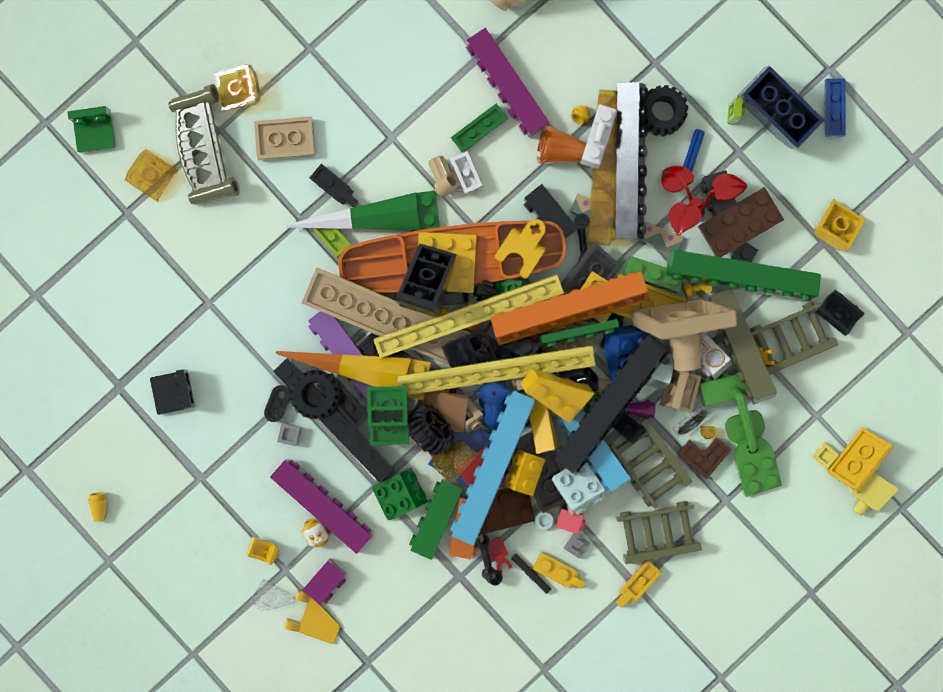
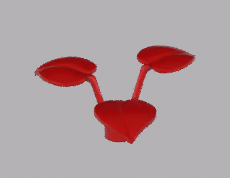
[661,166,748,236]

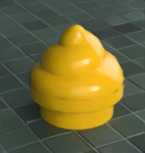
[571,105,590,125]

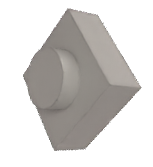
[277,423,301,446]

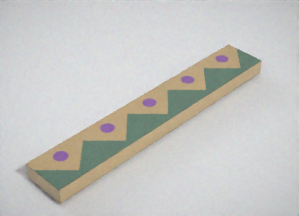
[570,193,683,253]

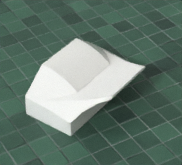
[448,151,483,194]

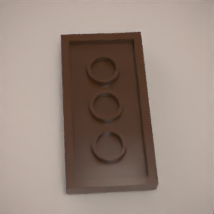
[697,187,784,257]

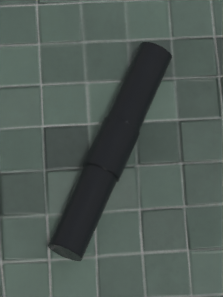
[511,553,552,594]

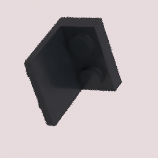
[150,369,195,415]

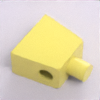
[851,473,898,516]

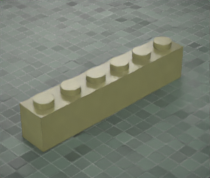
[709,289,777,405]

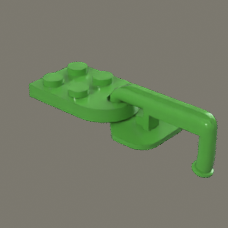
[725,385,782,497]

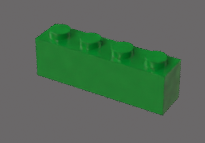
[409,479,463,560]

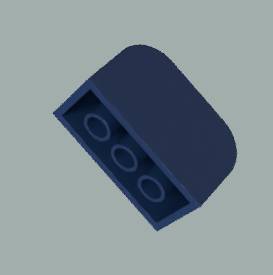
[737,66,825,149]

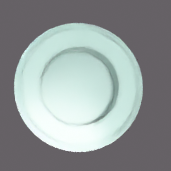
[535,511,554,530]

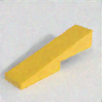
[523,377,559,454]

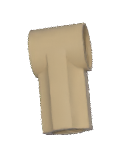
[428,155,460,197]

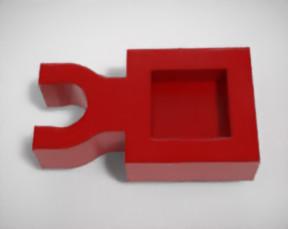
[488,536,512,573]

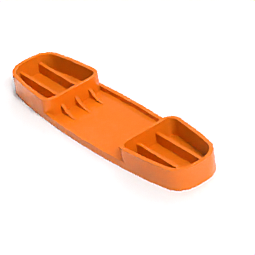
[338,220,566,293]

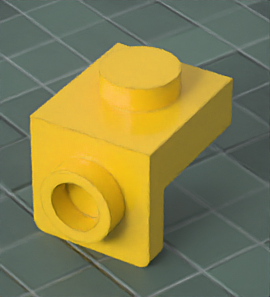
[246,536,279,565]

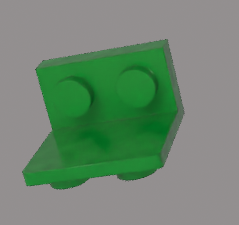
[67,106,116,153]

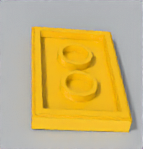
[827,427,894,494]

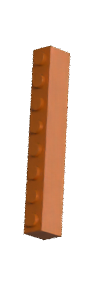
[490,272,649,345]

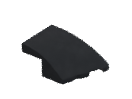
[441,329,512,368]

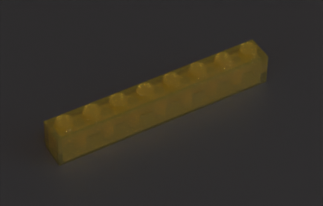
[587,89,617,245]

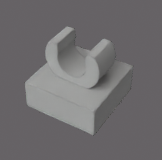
[563,533,590,559]

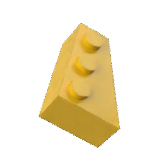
[520,368,594,423]

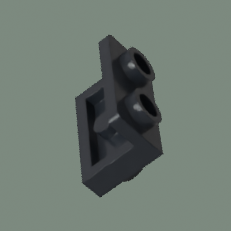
[816,290,865,336]

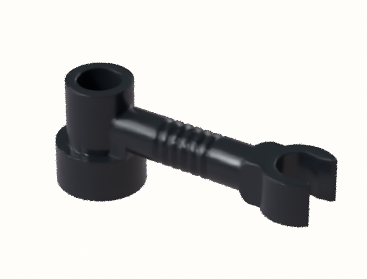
[573,213,590,261]
[476,534,503,586]

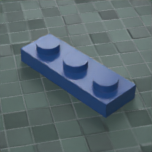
[825,78,846,137]

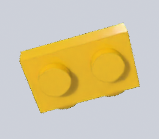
[505,450,545,496]

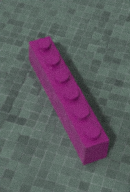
[465,27,549,138]
[270,459,373,554]

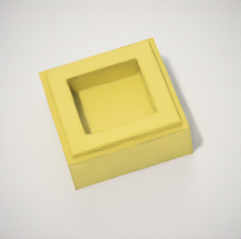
[811,442,839,469]

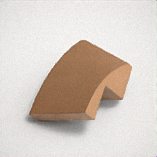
[409,389,468,433]

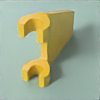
[284,590,340,644]

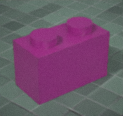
[303,559,347,605]

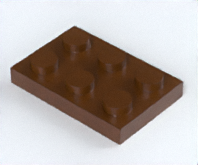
[480,488,535,535]

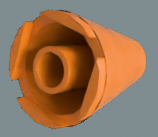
[537,126,586,164]

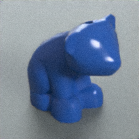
[476,381,512,429]

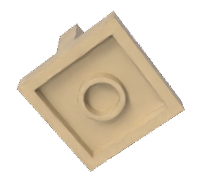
[660,369,702,413]

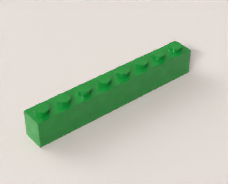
[666,250,821,301]

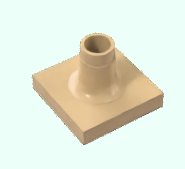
[631,298,737,371]

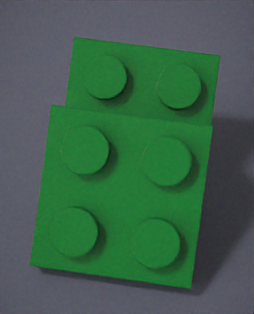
[367,386,409,446]

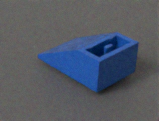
[604,325,649,385]

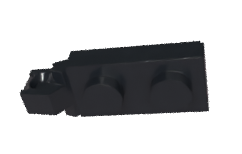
[309,164,359,208]

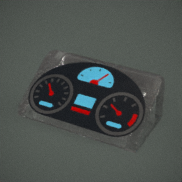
[672,405,710,439]

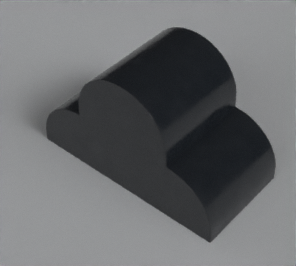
[396,244,457,318]

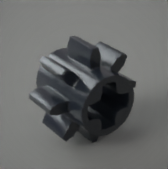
[473,280,497,302]

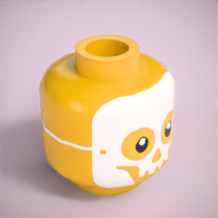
[301,518,330,548]

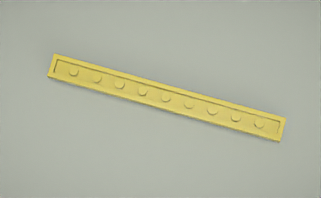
[374,274,563,358]
[398,346,595,395]

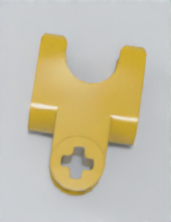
[494,219,546,279]

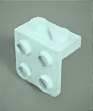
[552,462,605,516]

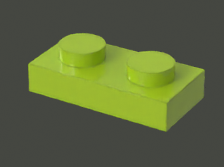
[727,98,745,125]
[312,228,351,258]

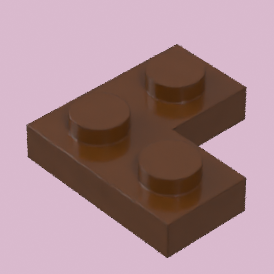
[677,437,731,479]

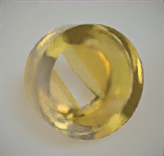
[700,426,716,439]

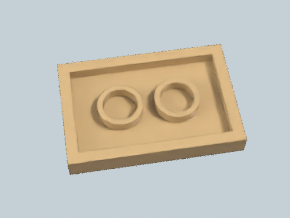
[254,116,315,160]

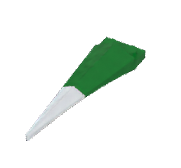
[285,190,440,231]

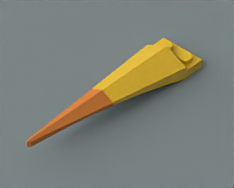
[275,351,431,401]

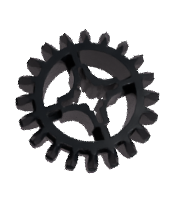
[408,404,454,455]

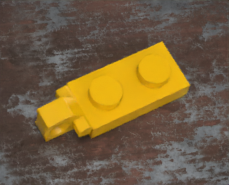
[532,552,586,589]
[616,560,662,608]

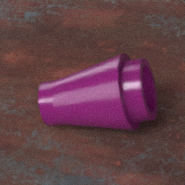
[627,400,656,419]

